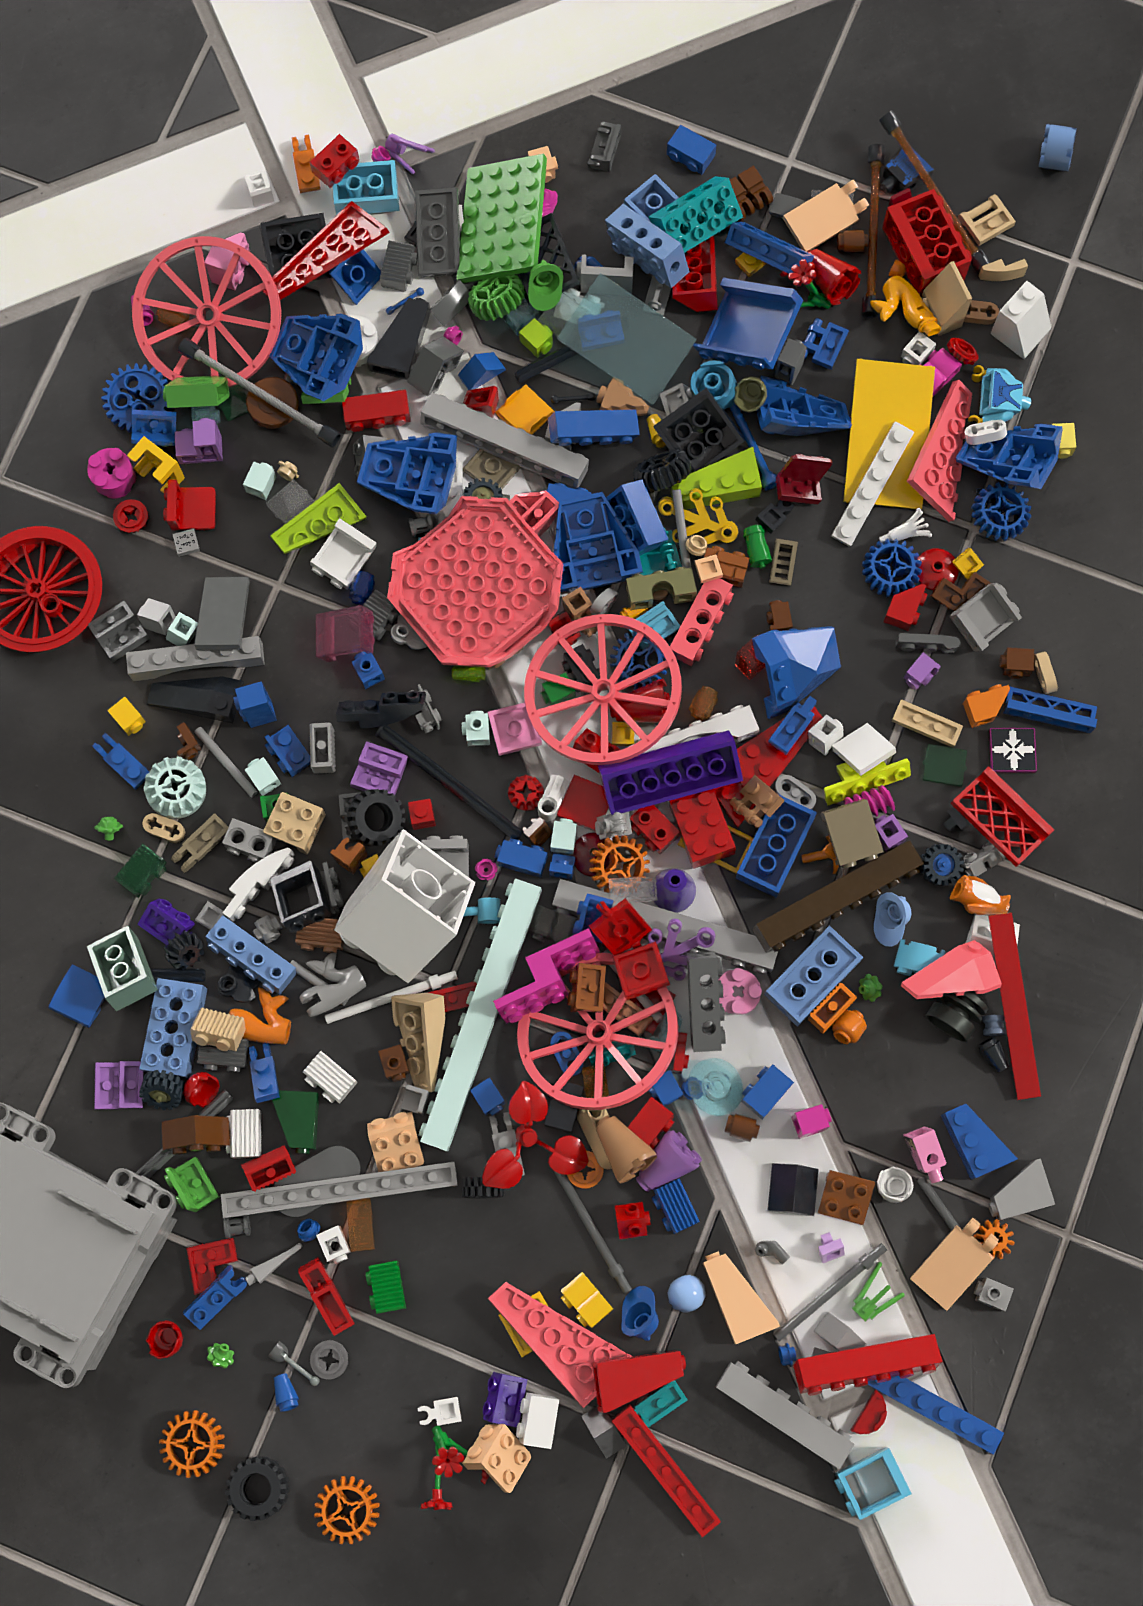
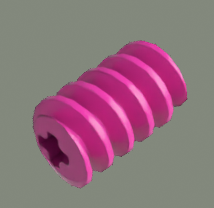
[844,785,895,817]

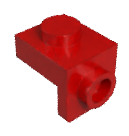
[548,610,581,646]

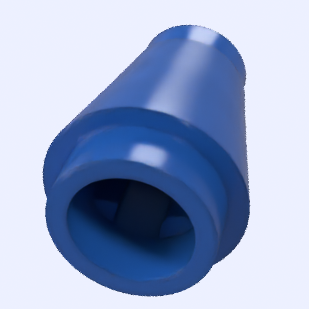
[273,1374,299,1412]

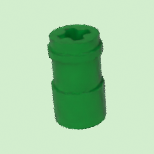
[743,525,772,569]

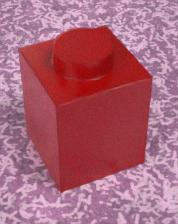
[408,799,436,830]

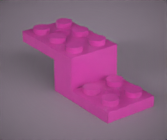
[493,928,600,1024]

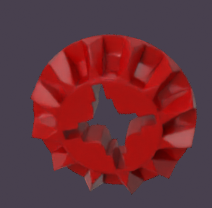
[947,338,978,365]
[113,499,149,534]
[508,775,544,811]

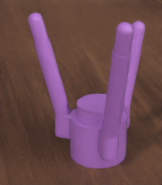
[385,133,435,174]

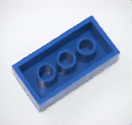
[735,794,817,898]

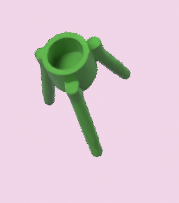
[852,1262,905,1322]

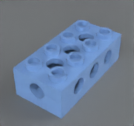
[605,204,690,288]
[764,926,863,1027]
[140,978,208,1079]

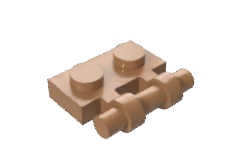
[730,775,785,827]

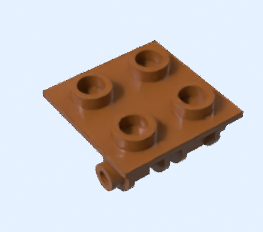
[818,1170,875,1225]

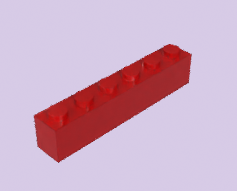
[793,1334,943,1396]

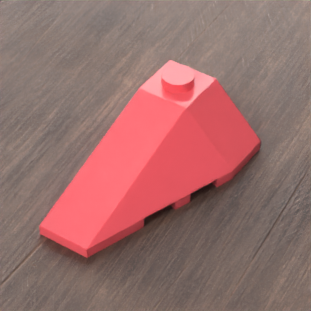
[901,940,1002,999]

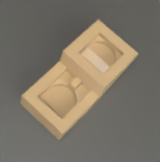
[979,259,1028,281]

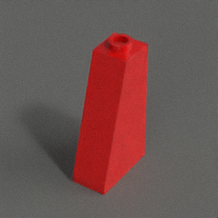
[592,1350,686,1413]

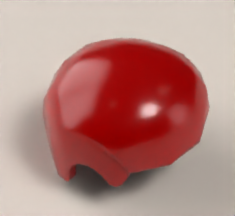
[183,1072,220,1107]
[146,1320,183,1359]

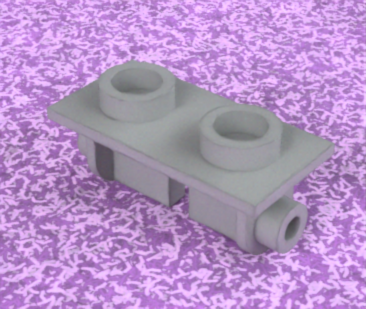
[643,276,671,316]
[409,684,441,733]
[961,842,1005,877]

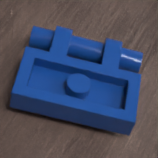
[802,318,849,370]

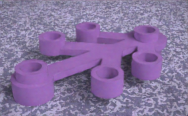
[648,919,716,981]

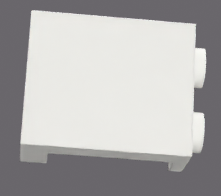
[310,518,376,589]

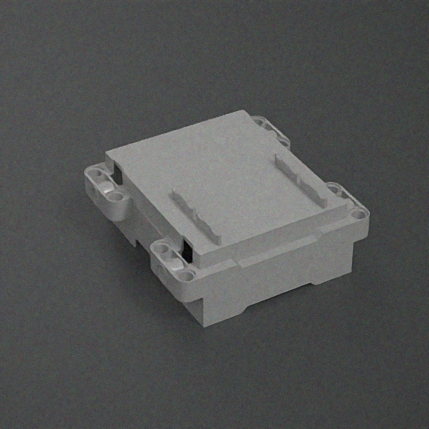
[0,1102,178,1388]

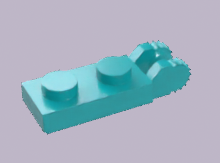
[634,1380,687,1427]

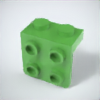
[164,1157,220,1212]

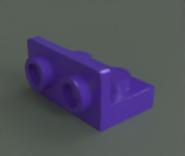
[137,899,195,945]
[482,1372,528,1427]

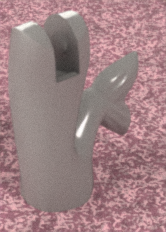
[299,953,366,1017]

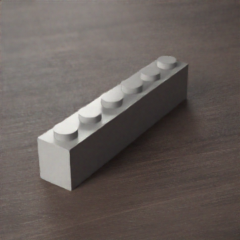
[715,1361,855,1469]

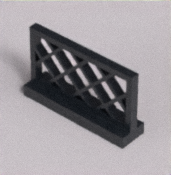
[520,213,580,295]

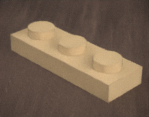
[892,700,963,748]

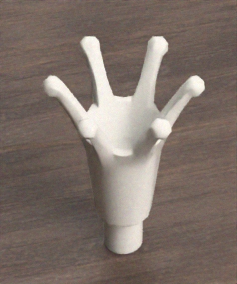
[879,508,932,544]

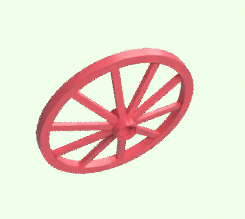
[132,236,281,388]
[524,614,682,765]
[517,953,679,1110]

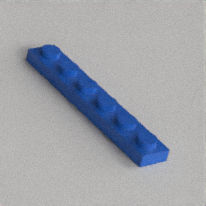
[867,1376,1004,1455]

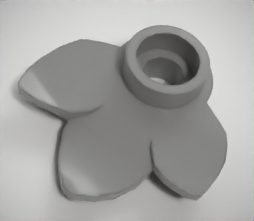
[390,614,427,650]

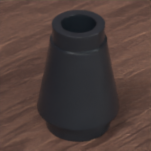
[978,1036,1009,1073]

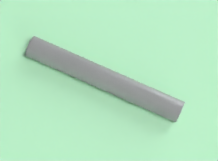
[290,960,349,1006]

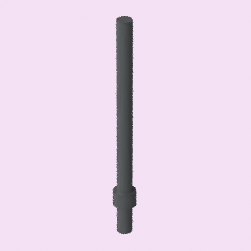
[553,1170,632,1294]
[773,1243,887,1342]

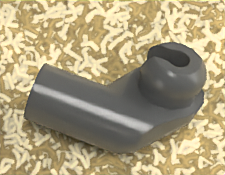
[755,1241,790,1265]

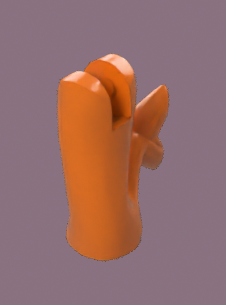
[228,988,291,1045]

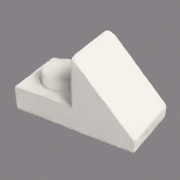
[244,170,274,207]

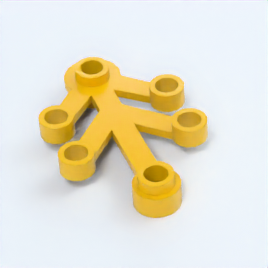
[658,488,738,545]

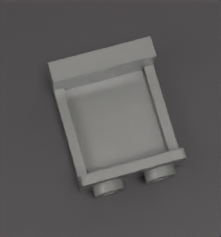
[577,255,634,296]
[949,583,1022,651]

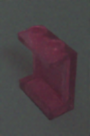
[316,605,375,662]

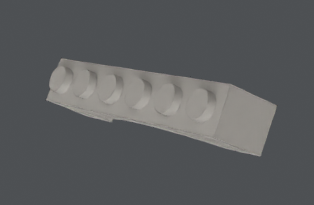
[126,636,265,681]

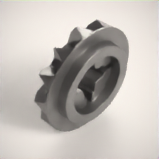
[310,1340,348,1379]

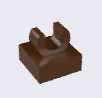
[522,817,553,847]

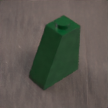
[272,1090,320,1154]

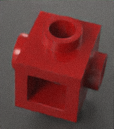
[615,1202,651,1239]

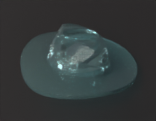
[688,1058,743,1116]

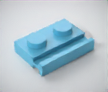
[629,601,680,651]

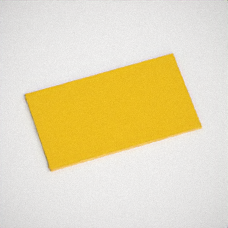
[843,358,935,510]

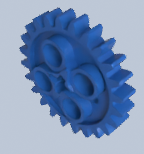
[101,363,172,433]

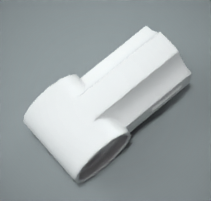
[538,774,570,822]

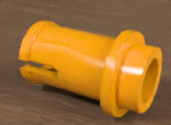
[619,607,649,619]

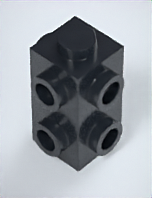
[561,644,600,696]

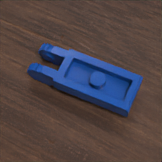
[92,733,149,790]
[249,1043,280,1103]

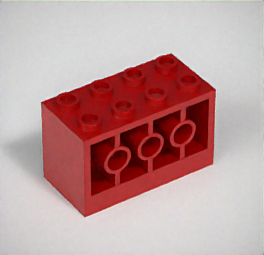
[882,189,972,297]

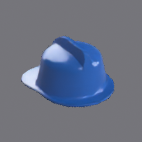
[621,1286,659,1341]

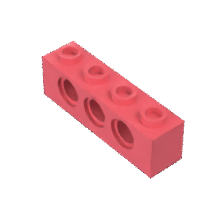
[670,578,734,666]

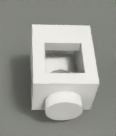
[901,332,936,365]
[808,714,844,756]
[316,1226,351,1264]

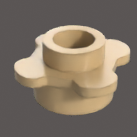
[277,461,299,481]

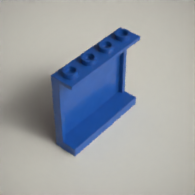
[693,278,803,370]

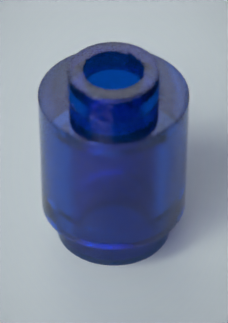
[349,571,375,606]

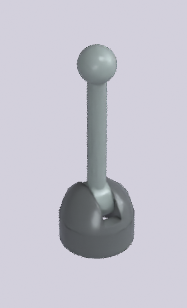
[268,1341,319,1386]

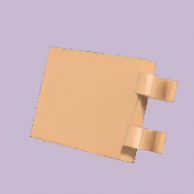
[782,180,869,252]
[910,1218,999,1311]

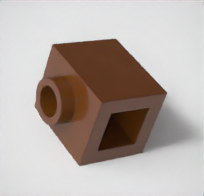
[999,648,1034,679]
[378,1044,410,1082]

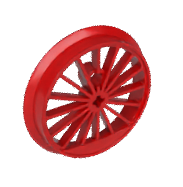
[0,526,102,652]

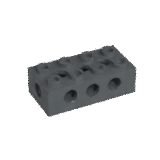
[687,952,726,1052]

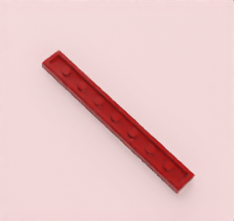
[988,912,1041,1100]

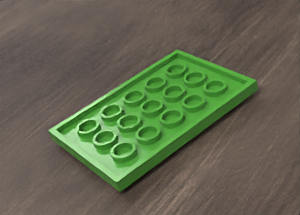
[457,153,547,283]

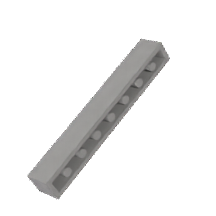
[420,392,589,489]

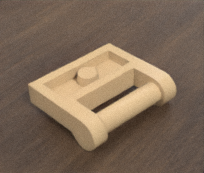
[958,194,1016,246]

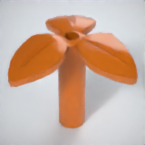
[802,835,839,874]

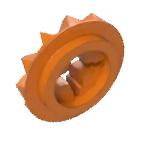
[567,1151,604,1189]

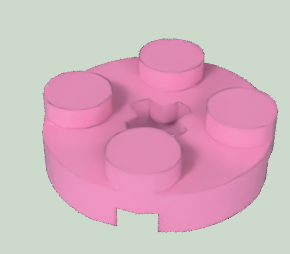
[719,968,762,1015]

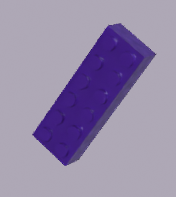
[598,730,743,815]

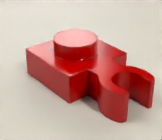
[672,1032,689,1074]

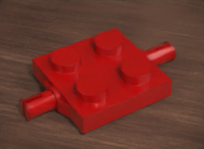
[589,898,652,956]

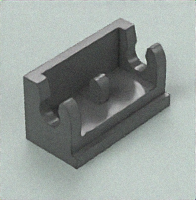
[588,122,621,172]

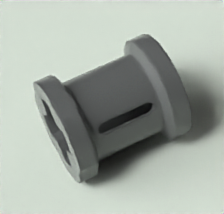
[409,514,433,537]
[224,1215,251,1239]

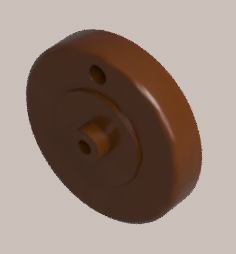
[246,377,299,429]

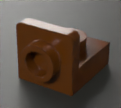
[177,722,202,760]

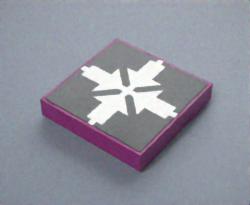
[989,728,1037,773]

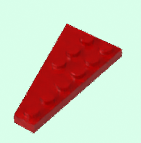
[262,201,390,300]
[713,706,823,829]

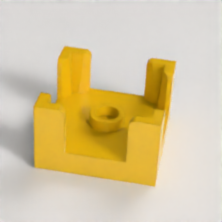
[127,436,185,493]

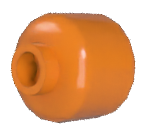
[832,1010,867,1044]

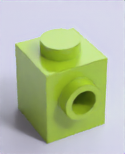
[519,318,553,358]

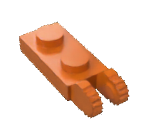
[292,134,321,193]

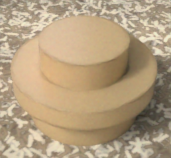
[685,535,707,556]

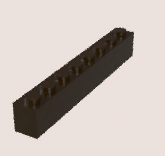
[752,840,924,953]

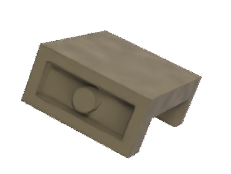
[820,799,883,868]

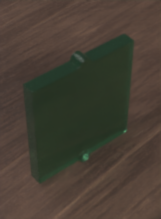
[218,379,249,422]
[923,744,967,787]

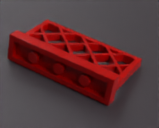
[950,766,1054,867]

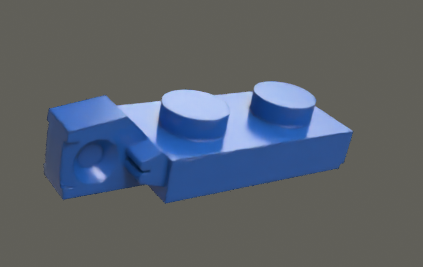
[768,696,817,755]

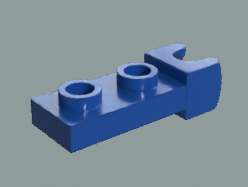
[183,1265,247,1330]

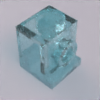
[504,298,538,336]

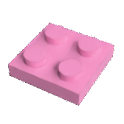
[488,702,542,756]

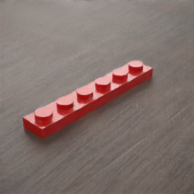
[611,1405,721,1537]

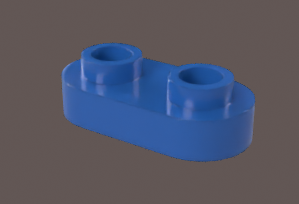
[550,1032,583,1077]

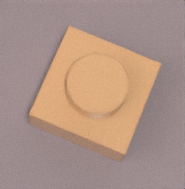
[695,555,723,583]

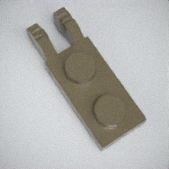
[171,814,229,873]

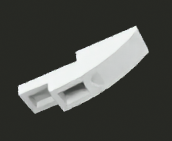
[223,848,295,922]

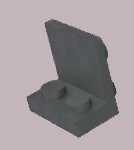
[307,862,344,918]

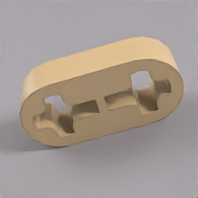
[1034,652,1058,694]
[143,813,185,843]

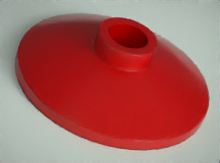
[917,548,959,590]

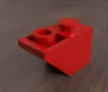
[884,584,928,631]

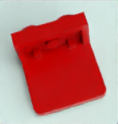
[163,480,216,530]

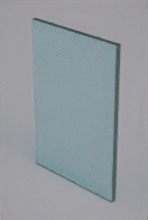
[557,273,697,405]

